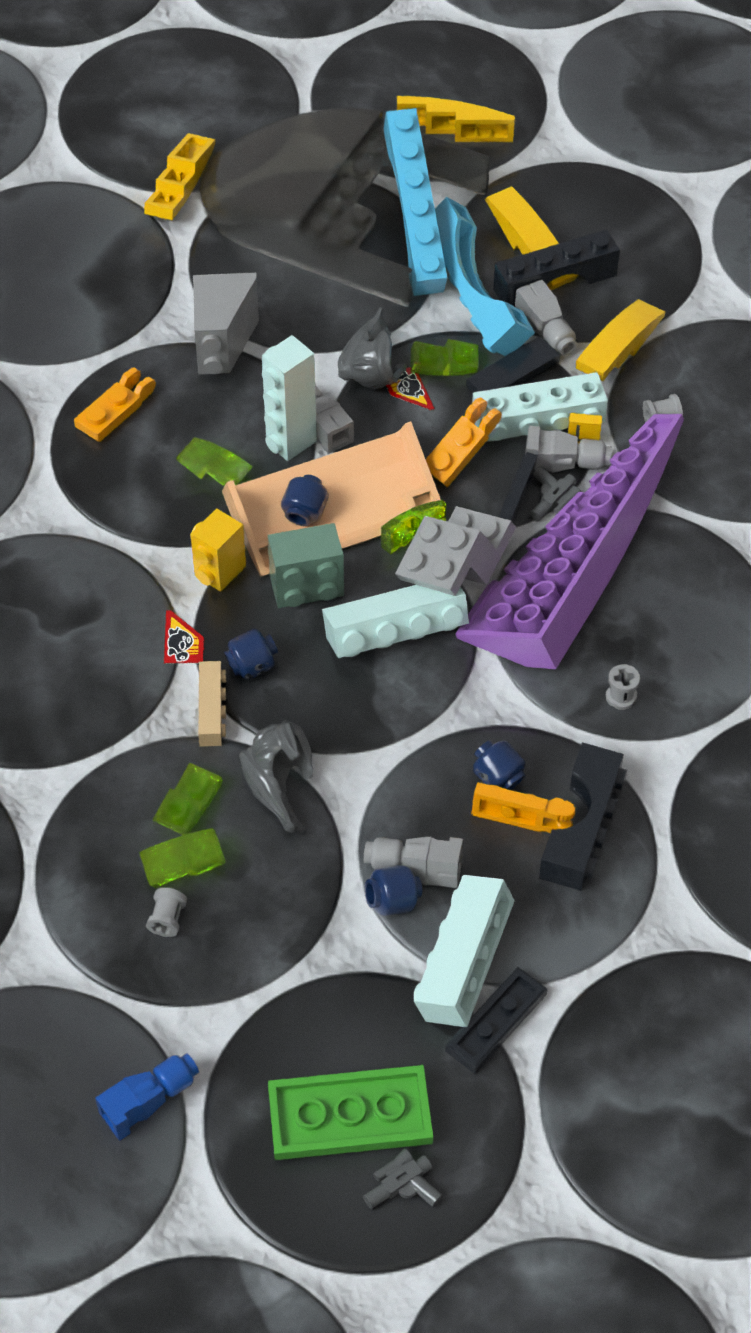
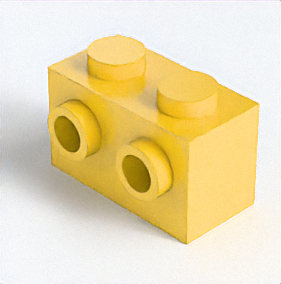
[191,508,246,592]

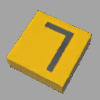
[568,413,602,443]

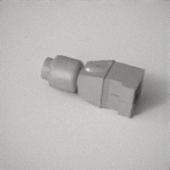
[515,280,577,355]
[315,385,354,454]
[525,425,612,473]
[364,836,463,888]

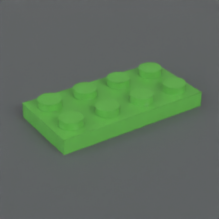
[268,1065,433,1160]

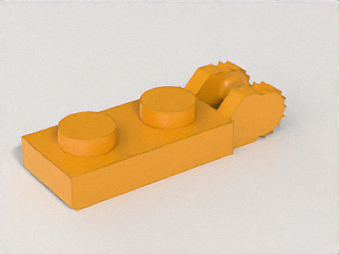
[74,367,156,442]
[426,397,502,487]
[471,782,576,833]

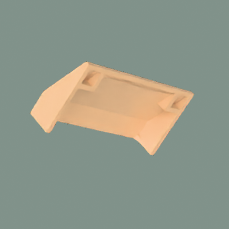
[222,422,446,577]

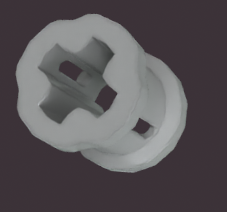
[643,394,683,422]
[606,664,640,710]
[146,888,187,937]

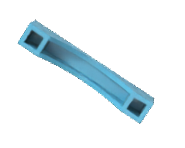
[384,108,447,296]
[435,197,535,356]

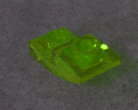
[411,339,479,376]
[176,437,253,486]
[381,500,447,555]
[153,762,223,836]
[139,828,226,888]

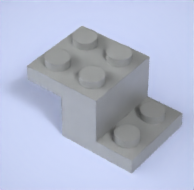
[395,506,516,596]

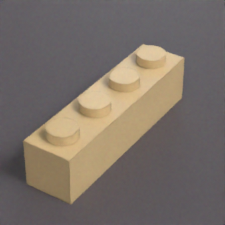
[198,661,226,747]

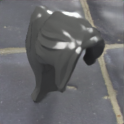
[338,307,407,389]
[238,720,314,833]

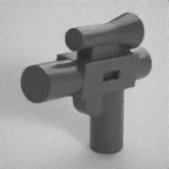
[530,467,582,521]
[363,1148,443,1209]

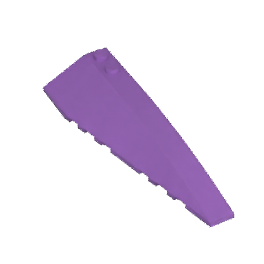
[455,414,684,669]

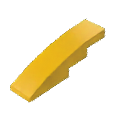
[397,96,515,142]
[144,133,216,220]
[485,186,578,290]
[576,299,665,381]

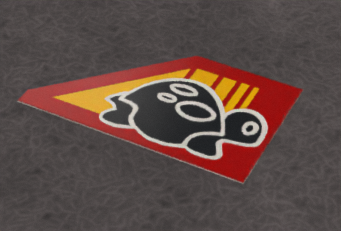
[386,366,435,410]
[164,610,204,663]

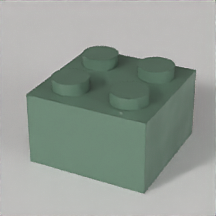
[267,523,344,608]

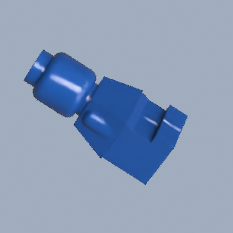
[95,1053,199,1141]

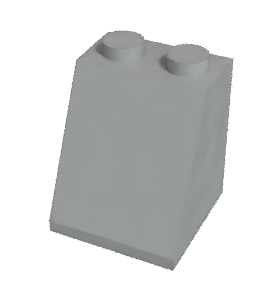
[193,272,259,375]

